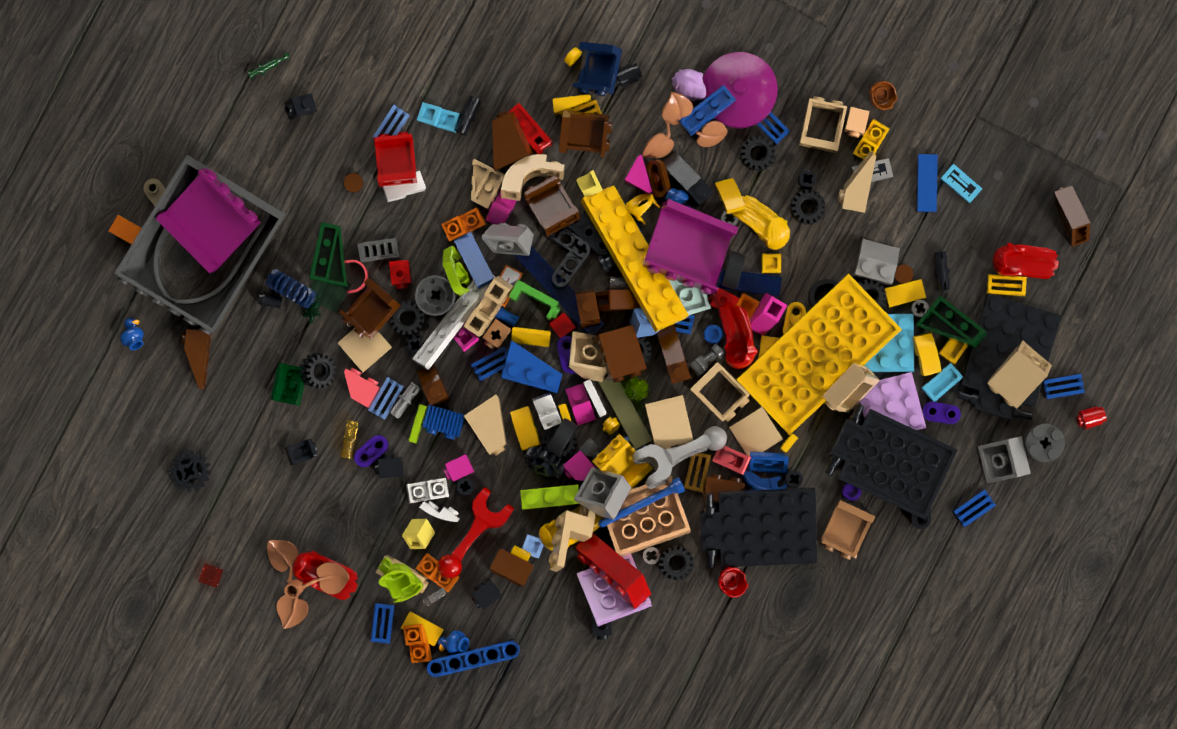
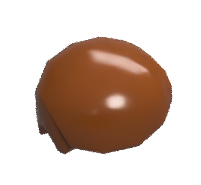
[869,81,898,110]

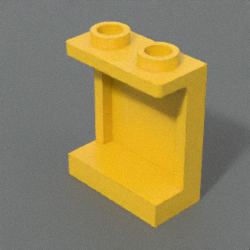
[592,434,653,490]

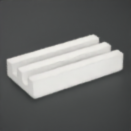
[583,380,606,417]

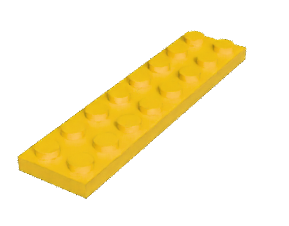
[581,185,689,332]

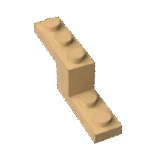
[549,506,596,572]

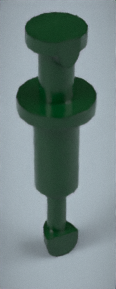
[247,53,289,80]

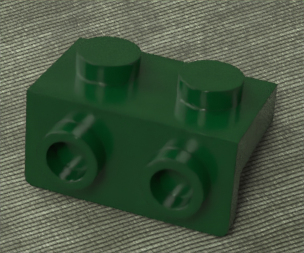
[271,363,305,406]

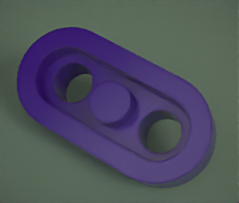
[557,336,576,374]
[922,402,961,424]
[354,435,389,467]

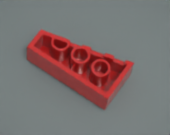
[575,533,651,609]

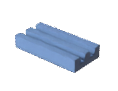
[373,105,410,138]
[368,377,404,420]

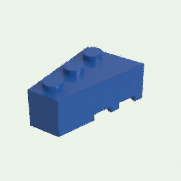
[500,340,562,393]

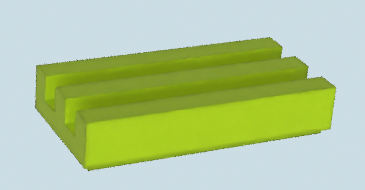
[409,405,427,444]

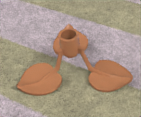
[642,92,728,158]
[267,540,350,629]

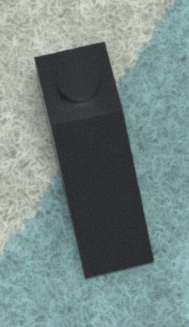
[663,151,714,207]

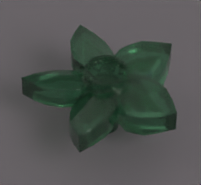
[302,301,321,323]

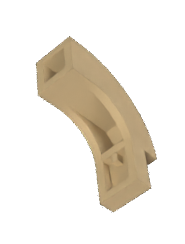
[501,154,565,201]

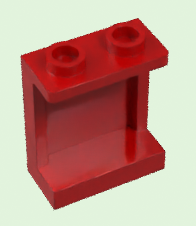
[374,132,417,187]

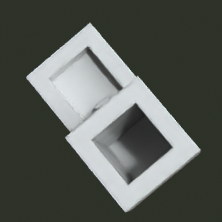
[532,392,562,430]

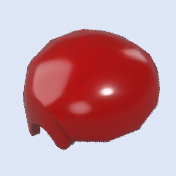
[718,567,748,597]

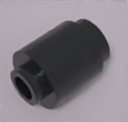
[616,63,643,88]

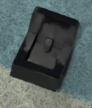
[284,93,317,120]
[285,438,317,466]

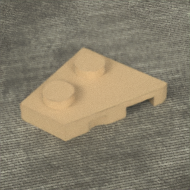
[471,159,505,210]

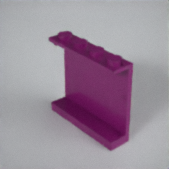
[156,168,261,273]
[642,199,738,295]

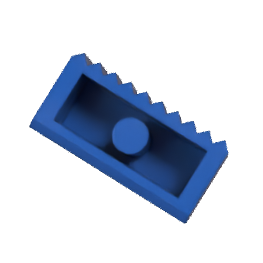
[422,405,465,440]

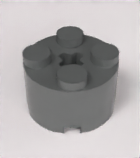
[1023,424,1065,462]

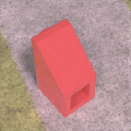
[344,368,381,408]

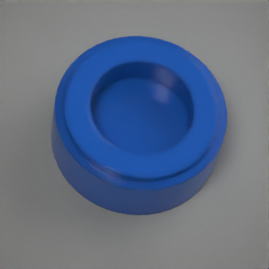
[703,325,723,344]

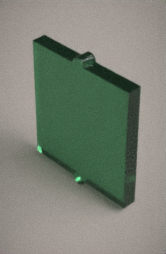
[311,281,350,313]

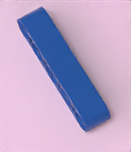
[427,640,520,677]

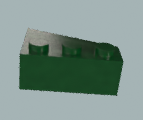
[309,222,347,287]
[916,295,987,348]

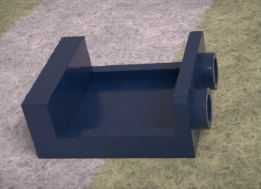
[572,42,622,97]

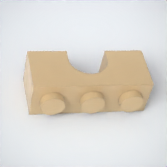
[464,276,514,337]

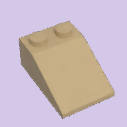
[838,151,876,213]

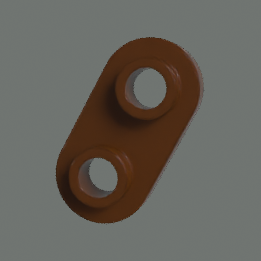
[646,160,671,198]

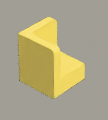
[576,170,603,197]
[402,519,435,549]

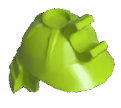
[378,557,423,602]

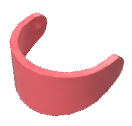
[344,260,369,294]

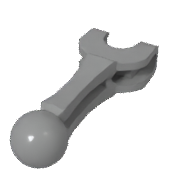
[632,426,727,489]

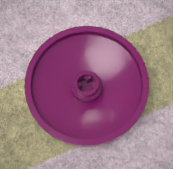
[702,52,778,128]

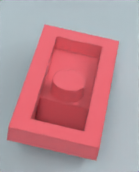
[712,446,751,475]

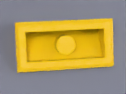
[511,327,551,347]

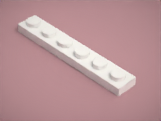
[412,275,496,370]

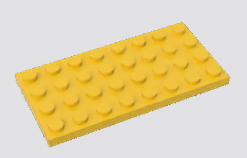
[737,273,902,435]

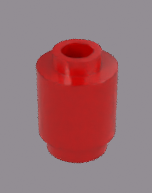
[1076,406,1107,430]

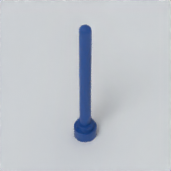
[598,477,685,527]

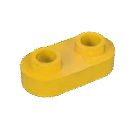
[782,302,806,335]

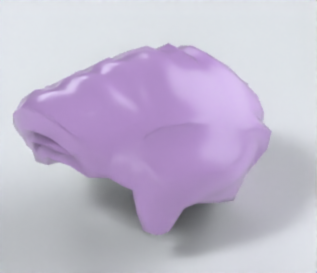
[671,69,706,101]

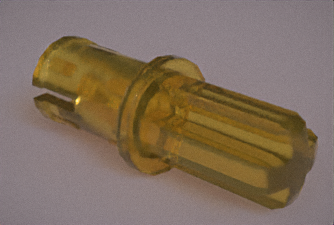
[340,420,358,459]

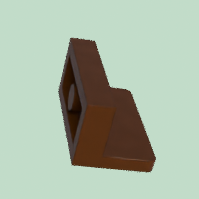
[489,549,534,588]

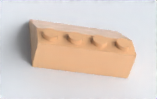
[604,476,691,556]

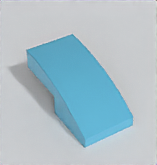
[417,102,461,133]

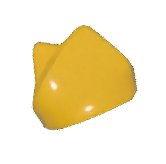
[626,194,660,225]

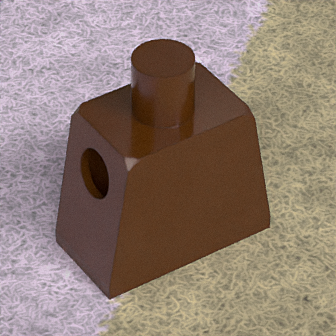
[575,289,600,328]

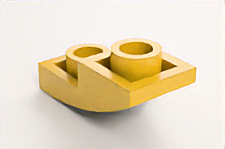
[853,119,890,160]
[715,178,745,214]
[913,332,942,376]
[510,406,541,451]

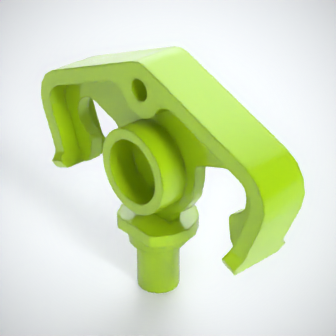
[443,246,472,296]

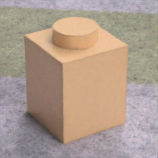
[844,107,870,138]

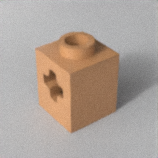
[483,319,512,350]

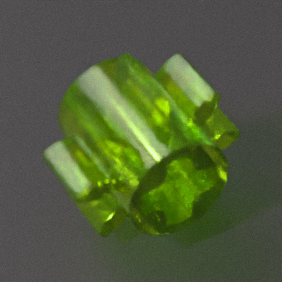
[625,376,648,402]

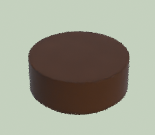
[344,173,363,193]
[894,264,913,284]

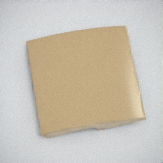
[338,327,392,372]
[729,407,783,456]

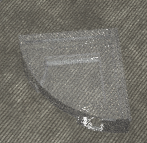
[423,587,447,606]

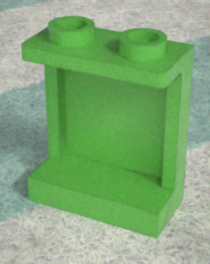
[509,280,561,321]

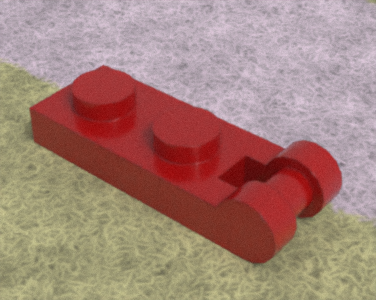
[508,103,554,154]

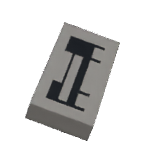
[851,158,893,182]

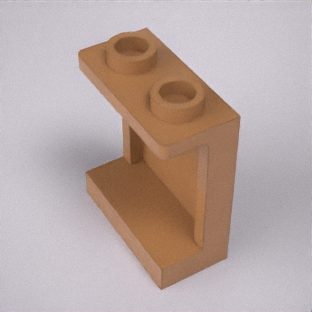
[820,500,875,560]

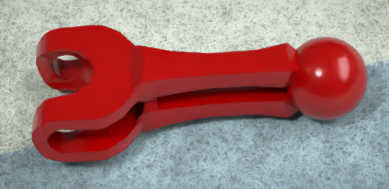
[437,487,514,579]

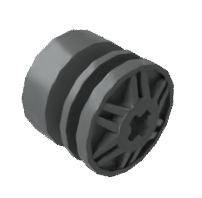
[415,274,457,316]

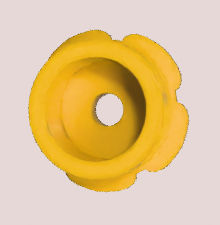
[603,417,620,435]

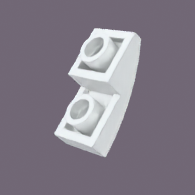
[382,171,426,202]
[406,478,449,504]
[419,501,460,522]

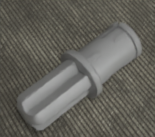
[390,382,421,418]

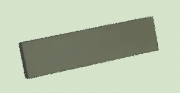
[599,379,652,450]

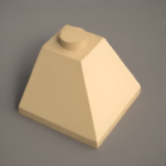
[569,331,607,382]

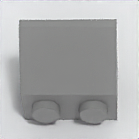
[482,223,534,256]
[853,239,900,286]
[978,436,1031,484]
[574,467,632,520]

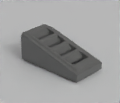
[358,238,399,263]

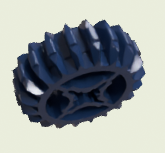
[265,269,316,308]

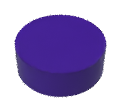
[842,483,862,501]

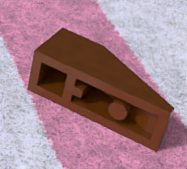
[657,324,691,384]
[182,329,212,389]

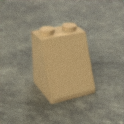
[987,340,1052,408]
[464,395,507,456]
[645,395,693,449]

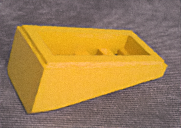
[553,94,591,116]

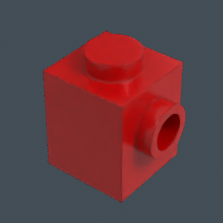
[389,260,412,289]
[708,288,739,311]

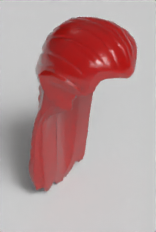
[992,242,1059,279]
[718,302,758,369]
[292,550,358,600]

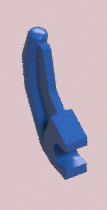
[742,471,788,490]

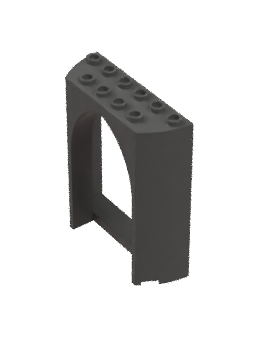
[114,155,286,335]

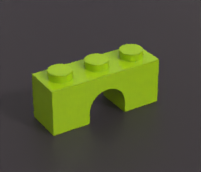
[520,485,579,510]

